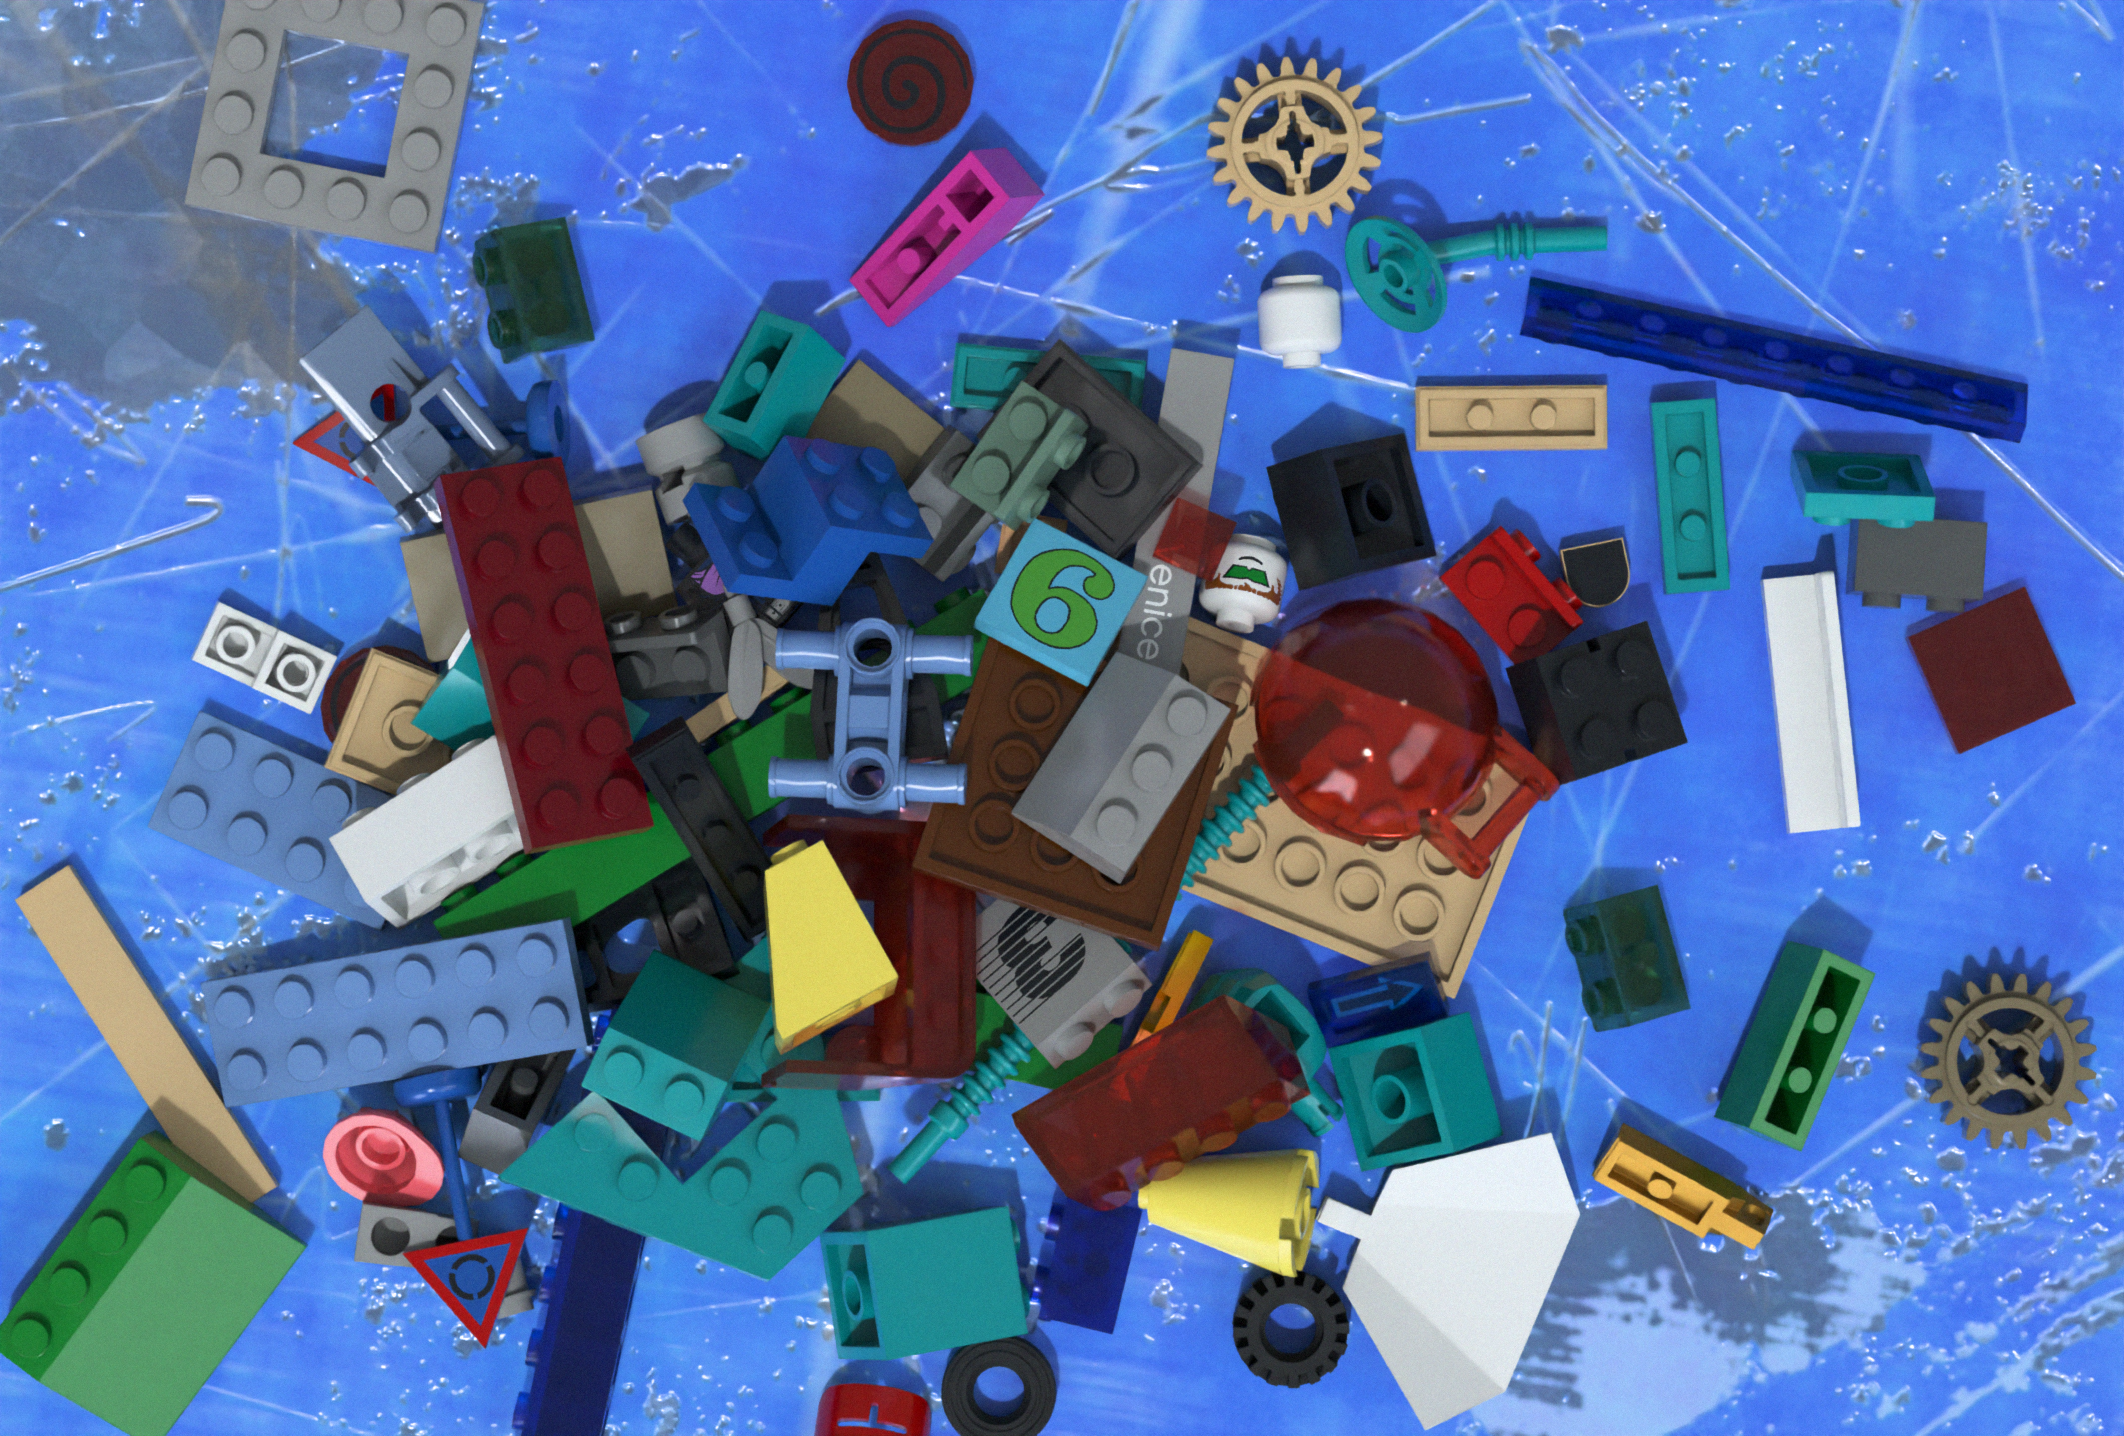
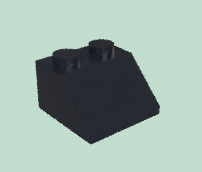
[1266,433,1437,591]

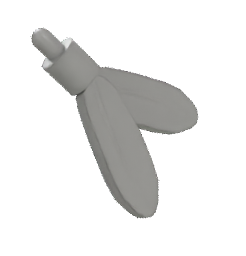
[723,584,814,720]

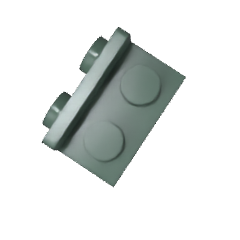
[949,380,1089,532]

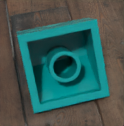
[1328,1011,1503,1172]

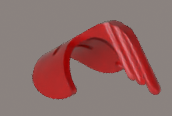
[814,1383,931,1436]

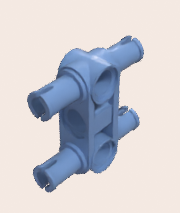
[768,617,974,814]

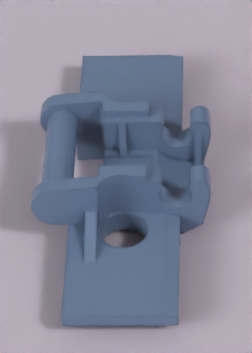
[297,304,526,534]

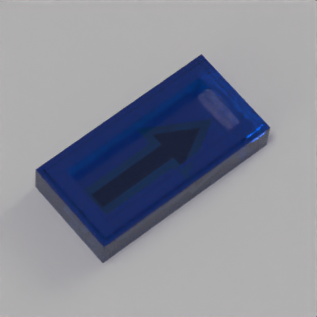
[1307,951,1450,1048]

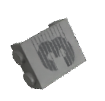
[947,899,1153,1069]

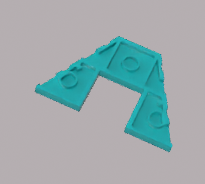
[498,936,864,1283]

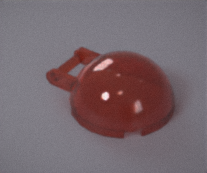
[1249,596,1560,880]

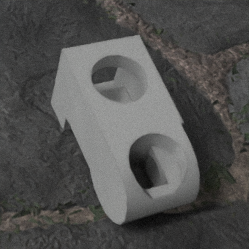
[354,1201,480,1268]

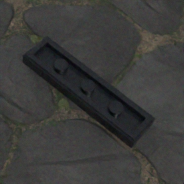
[625,715,773,942]

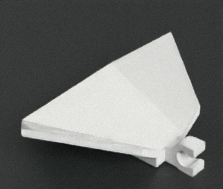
[1316,1132,1580,1431]

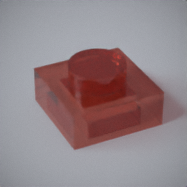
[1152,497,1237,583]

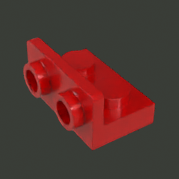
[1438,526,1584,665]

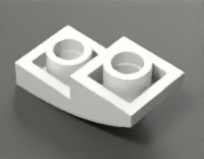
[190,601,337,715]

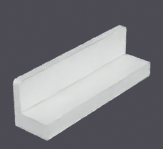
[1760,571,1861,834]

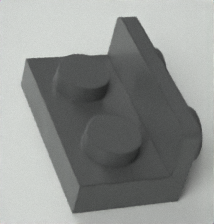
[903,425,1000,582]
[603,605,731,701]

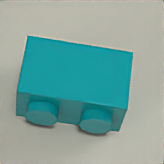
[702,310,846,462]

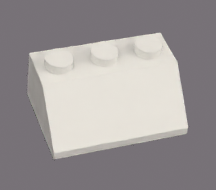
[329,735,524,930]

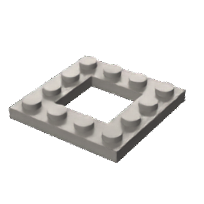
[185,0,487,255]

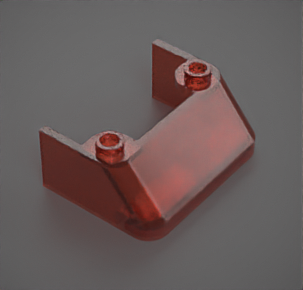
[761,814,976,1091]

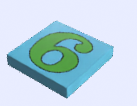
[973,518,1148,687]

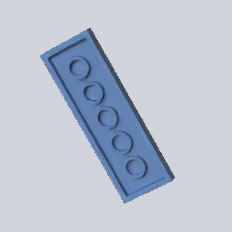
[200,917,595,1108]

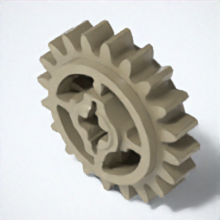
[1916,973,2097,1149]

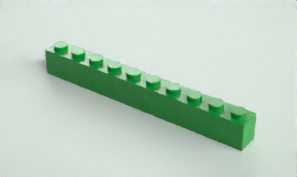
[433,586,989,939]

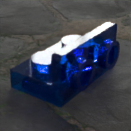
[1029,1190,1143,1335]

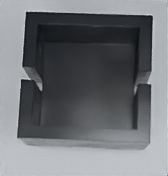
[1505,621,1688,790]

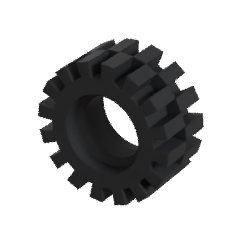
[1232,1270,1349,1388]

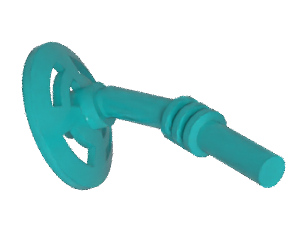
[1345,215,1607,333]

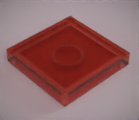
[1905,587,2076,755]

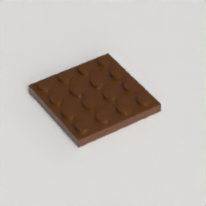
[911,636,1239,952]

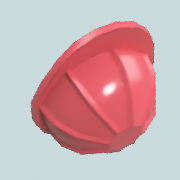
[323,1107,445,1207]

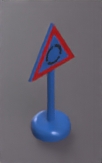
[292,380,570,487]
[392,1067,529,1349]

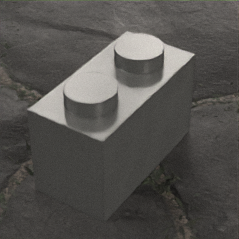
[1846,519,1988,613]

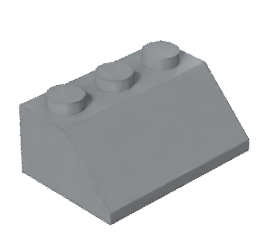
[1011,651,1231,884]

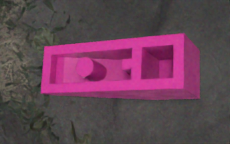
[849,147,1045,327]

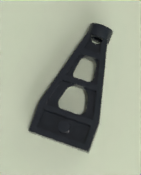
[810,552,949,774]
[572,856,740,1013]

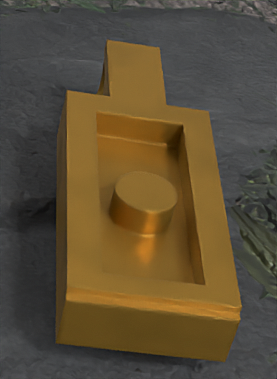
[1592,1123,1774,1250]

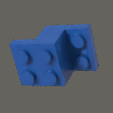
[682,435,934,606]

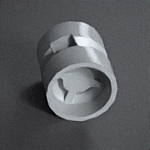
[635,412,741,525]

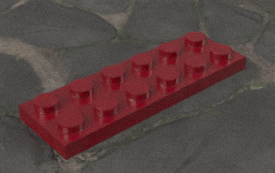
[433,456,654,855]

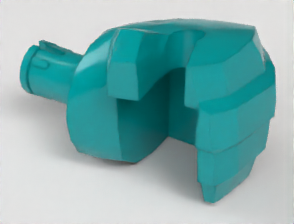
[1186,968,1344,1137]

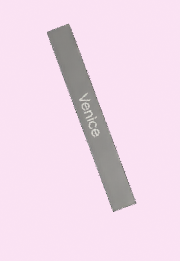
[1118,348,1234,676]

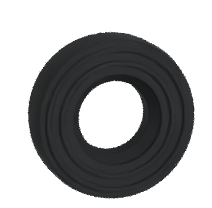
[941,1336,1056,1436]

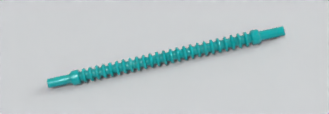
[886,697,1344,1185]

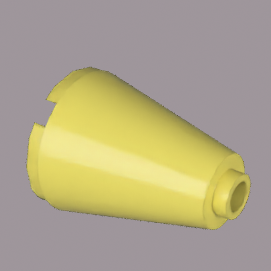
[1138,1148,1320,1277]

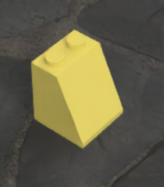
[763,839,899,1055]

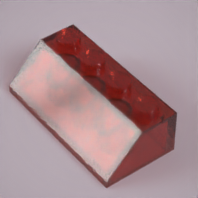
[1011,994,1311,1212]

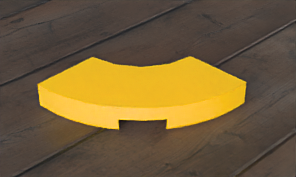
[1110,930,1214,1101]

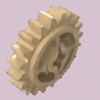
[1206,57,1383,236]

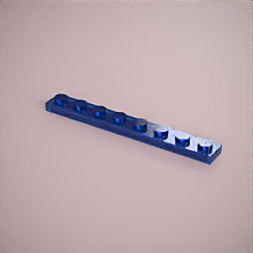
[1520,276,2028,443]

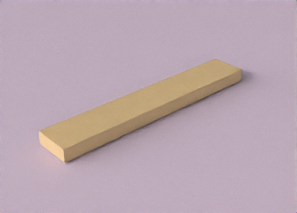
[15,865,280,1203]

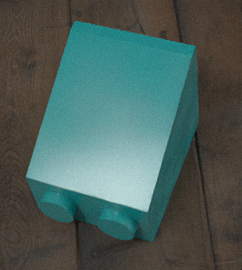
[581,949,771,1142]
[819,1206,1030,1361]

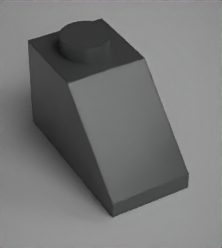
[458,1049,577,1175]

